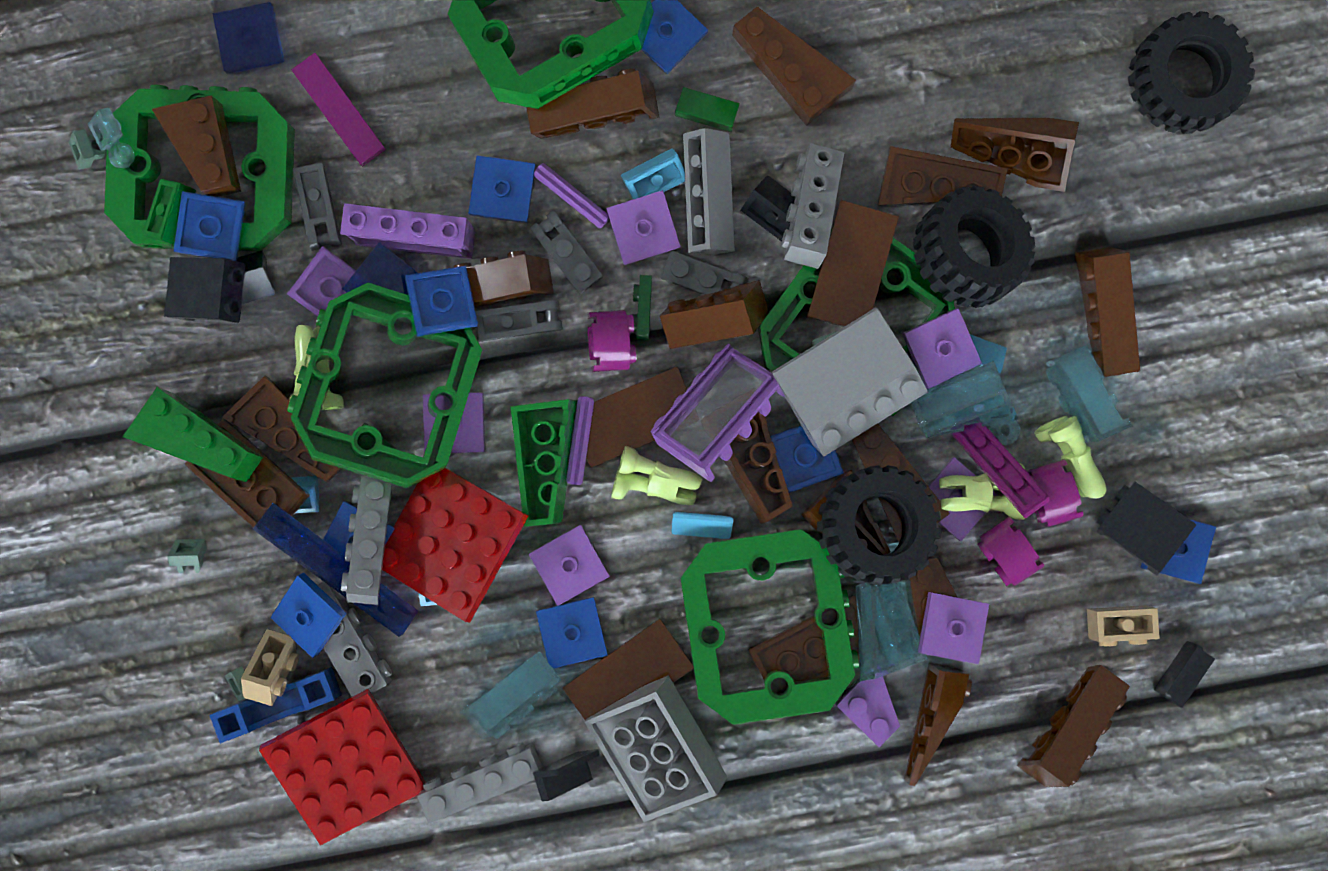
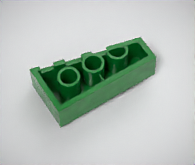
[123,387,263,482]
[511,399,578,527]

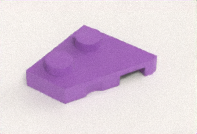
[835,663,900,748]

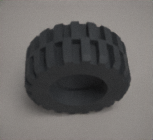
[1128,11,1255,134]
[913,186,1035,308]
[817,465,942,585]

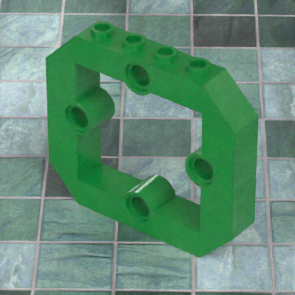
[448,0,654,109]
[104,84,295,251]
[758,228,955,416]
[287,283,482,488]
[680,529,859,725]

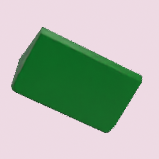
[675,87,740,132]
[142,179,196,245]

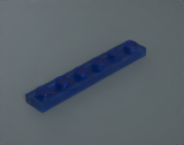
[252,503,419,637]

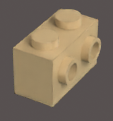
[1087,605,1160,646]
[241,629,299,706]

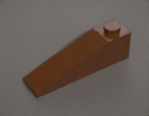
[951,118,1079,192]
[904,663,972,786]

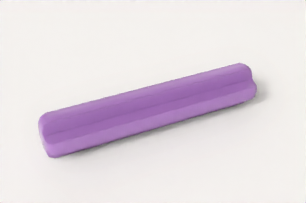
[534,163,609,228]
[566,396,594,485]

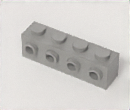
[683,128,735,255]
[781,143,845,269]
[341,476,392,605]
[318,579,392,697]
[417,742,543,824]

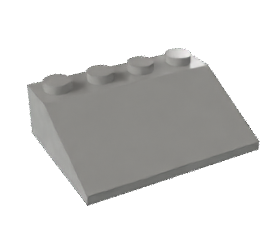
[772,308,928,457]
[584,675,728,822]

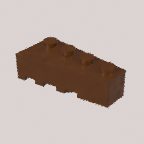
[732,7,856,126]
[526,68,660,139]
[1075,247,1140,377]
[700,388,793,523]
[1017,665,1130,787]

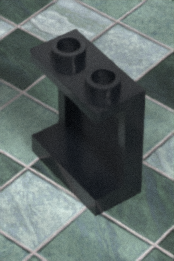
[164,257,246,323]
[1096,482,1197,576]

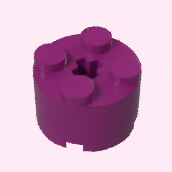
[587,310,636,372]
[1028,459,1084,527]
[977,516,1045,587]

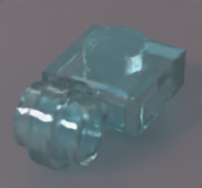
[88,108,135,168]

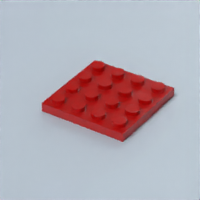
[382,467,529,623]
[259,689,426,846]

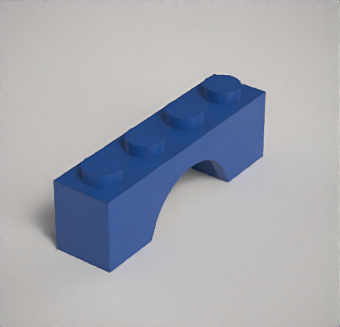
[209,667,342,744]

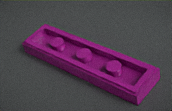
[291,53,386,167]
[950,413,1050,519]

